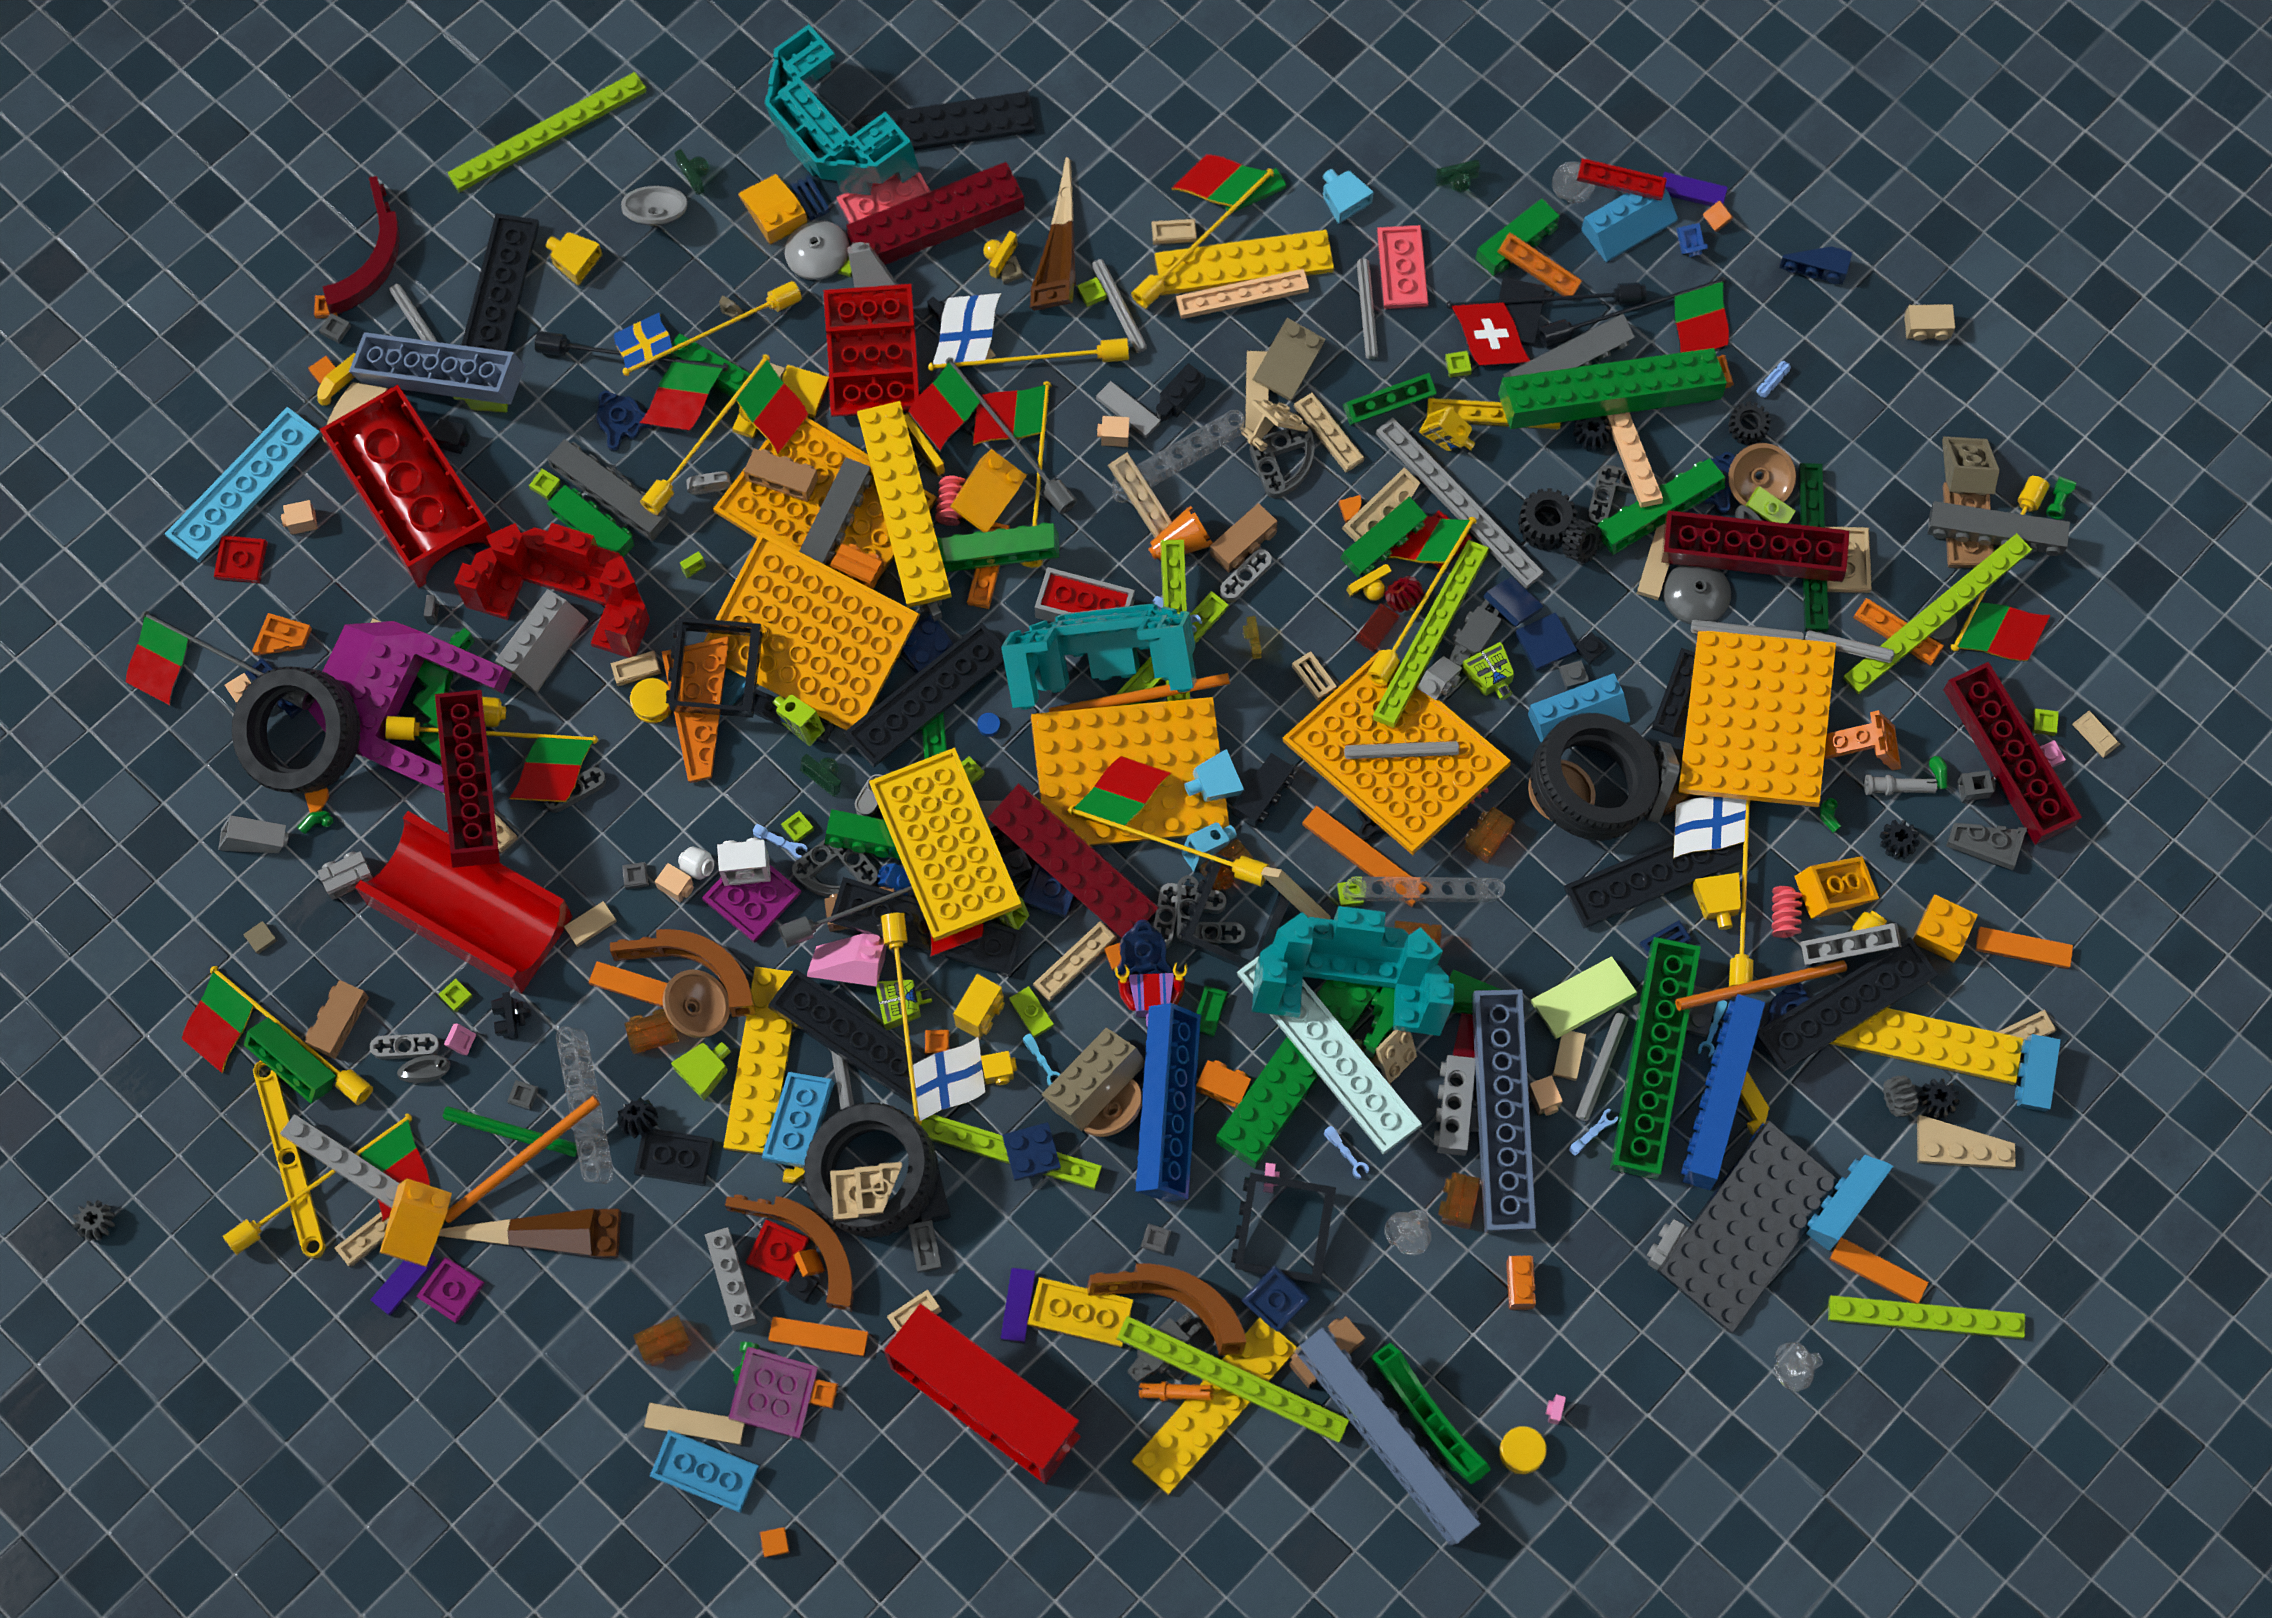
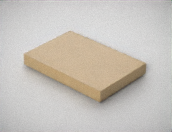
[1825,527,1871,593]

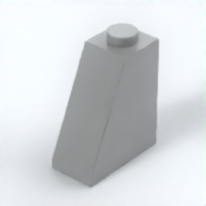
[847,242,898,288]
[218,815,288,853]

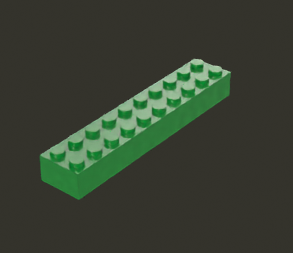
[1498,348,1727,429]
[1610,937,1701,1180]
[1216,980,1383,1169]

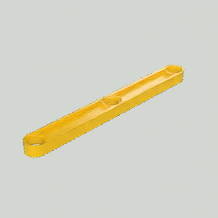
[253,1061,325,1259]

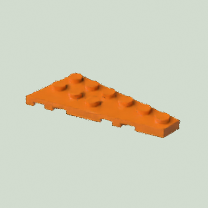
[662,636,730,783]

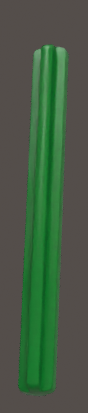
[443,1107,579,1157]

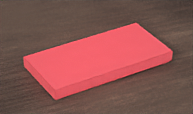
[837,172,930,223]
[1377,225,1428,309]

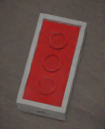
[1035,567,1135,622]

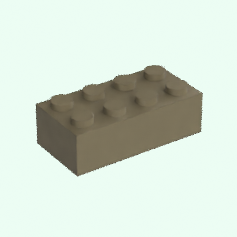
[1041,1027,1145,1131]

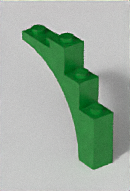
[413,627,475,761]
[1363,970,1501,1060]
[1371,1343,1491,1484]

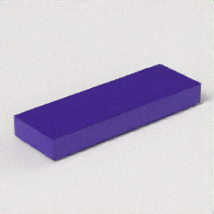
[1663,172,1727,207]
[370,1254,438,1316]
[1000,1267,1036,1343]

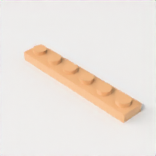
[1176,269,1309,319]
[1605,412,1663,508]

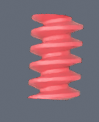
[935,476,967,526]
[1772,886,1802,938]

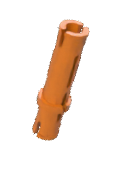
[1139,1381,1214,1401]

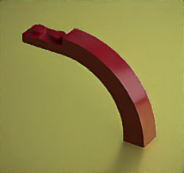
[322,176,400,314]

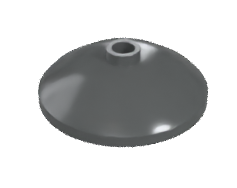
[1663,565,1731,625]

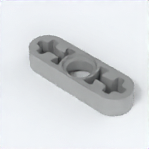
[1220,549,1272,603]
[370,1034,440,1060]

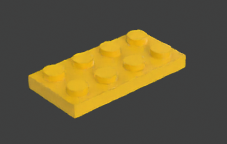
[1027,1277,1133,1348]

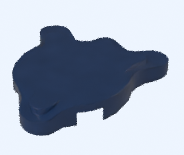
[596,391,654,451]
[1701,452,1735,514]
[1114,920,1173,980]
[1765,982,1810,1026]

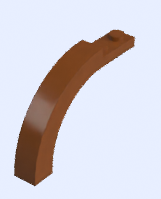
[610,929,756,1017]
[725,1194,854,1312]
[1087,1264,1247,1356]

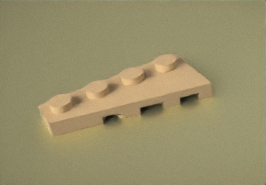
[1342,467,1420,542]
[1917,1115,2015,1169]

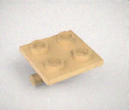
[1242,400,1309,451]
[1354,1030,1417,1085]

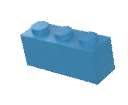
[2014,1034,2061,1112]

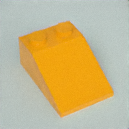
[738,174,807,245]
[950,449,1027,532]
[1794,856,1879,919]
[380,1179,452,1267]

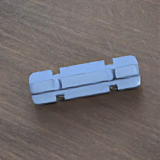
[1757,361,1791,398]

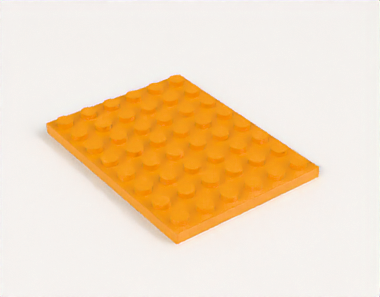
[713,417,937,577]
[704,532,920,730]
[1679,631,1836,807]
[1283,650,1511,855]
[1031,697,1229,846]

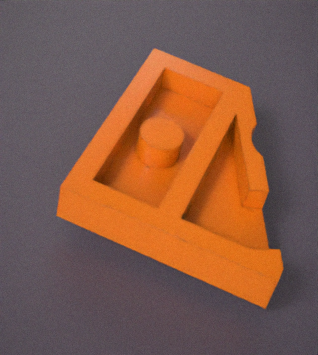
[252,613,312,656]

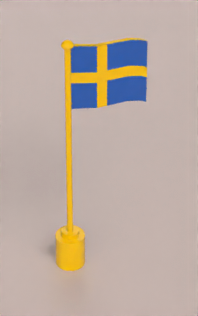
[614,281,802,376]

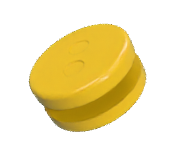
[630,678,672,723]
[1499,1426,1546,1475]

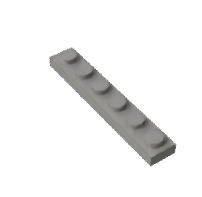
[280,1114,399,1209]

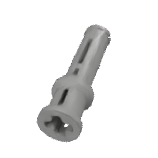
[1864,775,1937,795]

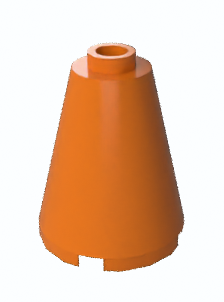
[1148,506,1213,561]

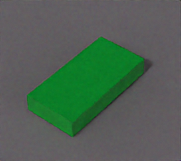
[1197,985,1228,1037]

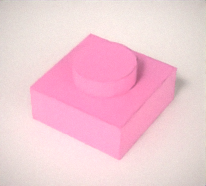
[2040,740,2066,768]
[444,1024,477,1055]
[1263,1163,1280,1193]
[1546,1395,1566,1425]

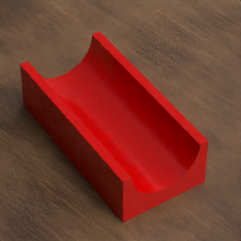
[320,385,492,588]
[355,811,573,994]
[884,1303,1081,1485]

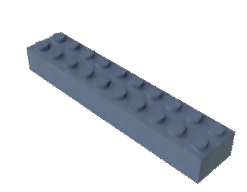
[1472,989,1536,1233]
[1294,1328,1480,1545]

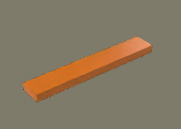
[1302,805,1426,907]

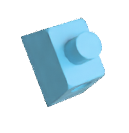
[1323,169,1373,224]
[1184,749,1244,802]
[1181,822,1237,872]

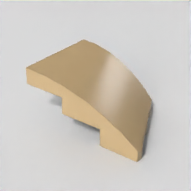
[322,382,388,442]
[830,1162,902,1221]

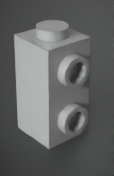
[1417,656,1462,700]

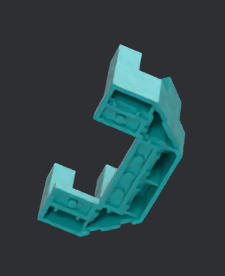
[765,24,920,195]
[1001,604,1197,710]
[1252,906,1454,1036]

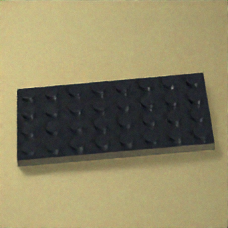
[1657,1121,1839,1333]

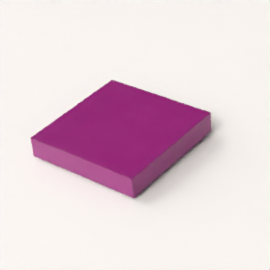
[416,1257,485,1324]

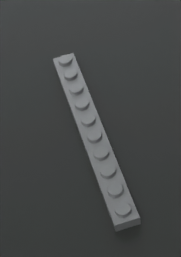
[1376,418,1544,589]

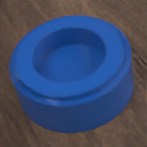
[977,713,1000,737]

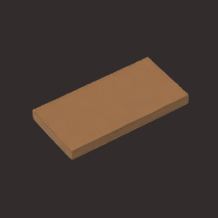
[1943,482,1994,568]

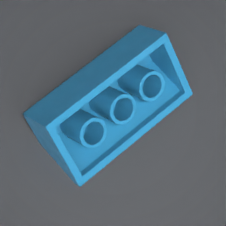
[1582,188,1678,263]
[1528,673,1630,742]
[1806,1155,1893,1251]

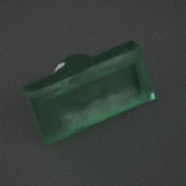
[674,149,709,195]
[1435,160,1480,193]
[800,753,841,797]

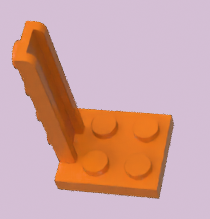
[1824,710,1901,771]

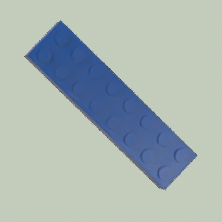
[1680,994,1765,1190]
[1136,1003,1201,1202]

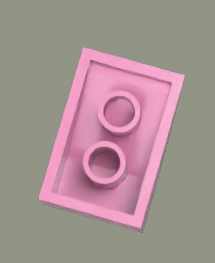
[807,934,886,986]

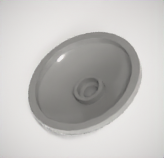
[621,186,687,226]
[785,221,850,280]

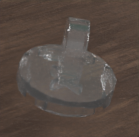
[1552,161,1595,203]
[1384,1210,1432,1255]
[1774,1342,1823,1392]

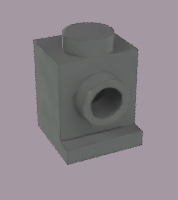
[1957,770,1996,803]

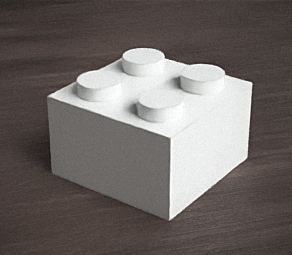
[717,838,771,886]

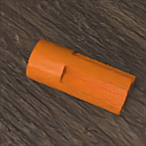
[1717,355,1733,388]

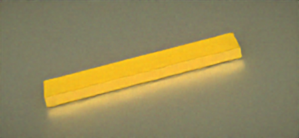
[1427,398,1560,429]

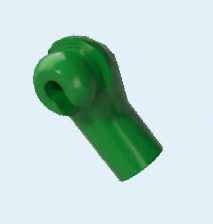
[1929,756,1947,789]
[1820,798,1842,834]
[297,811,333,834]

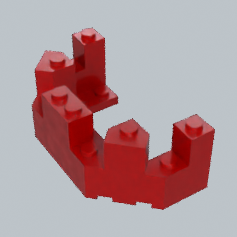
[454,523,650,658]

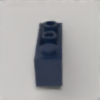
[1779,246,1852,285]

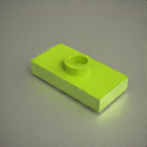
[1745,486,1795,524]
[1009,986,1054,1038]

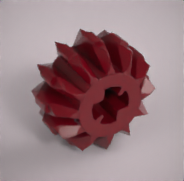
[1384,575,1425,613]

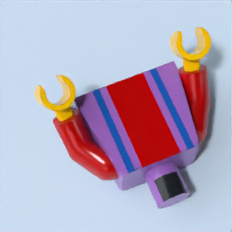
[1114,963,1188,1028]

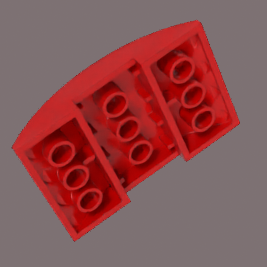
[823,284,919,417]

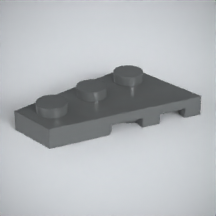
[1946,823,2027,870]

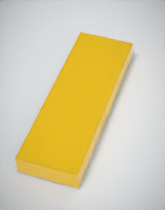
[904,413,945,476]

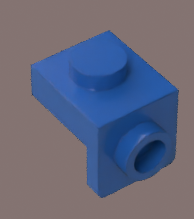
[1676,223,1708,257]
[876,863,911,896]

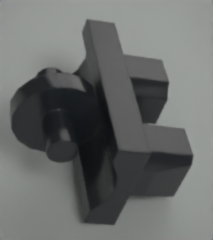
[491,992,531,1039]

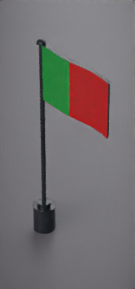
[1538,276,1729,353]
[534,331,728,431]

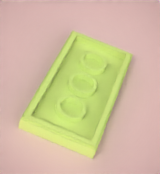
[1531,956,1637,1039]

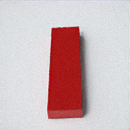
[1576,158,1667,201]

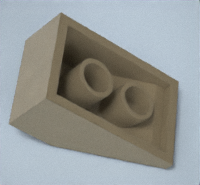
[1252,318,1326,401]
[1942,437,1999,495]

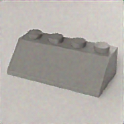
[495,589,589,693]

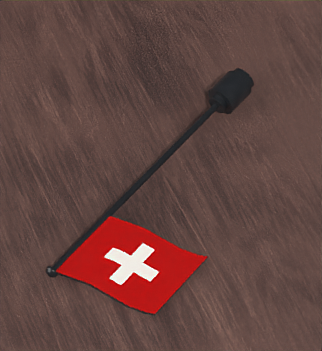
[1446,282,1646,366]

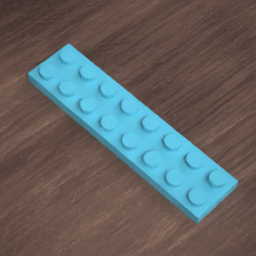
[165,407,322,563]

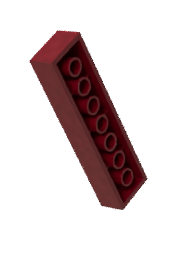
[846,162,1025,265]
[1661,511,1850,582]
[1943,662,2082,845]
[435,690,500,868]
[988,783,1159,938]

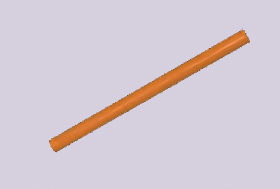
[1049,673,1230,712]
[1675,960,1847,1011]
[445,1095,601,1223]

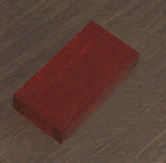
[1355,604,1400,652]

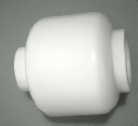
[678,846,714,880]

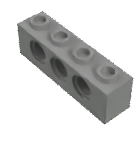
[1800,923,1902,965]
[1433,1055,1475,1156]
[705,1227,757,1331]

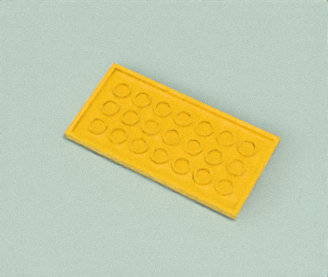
[869,748,1022,942]

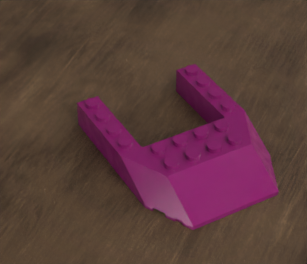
[308,621,513,794]

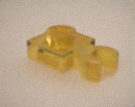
[1242,616,1262,659]

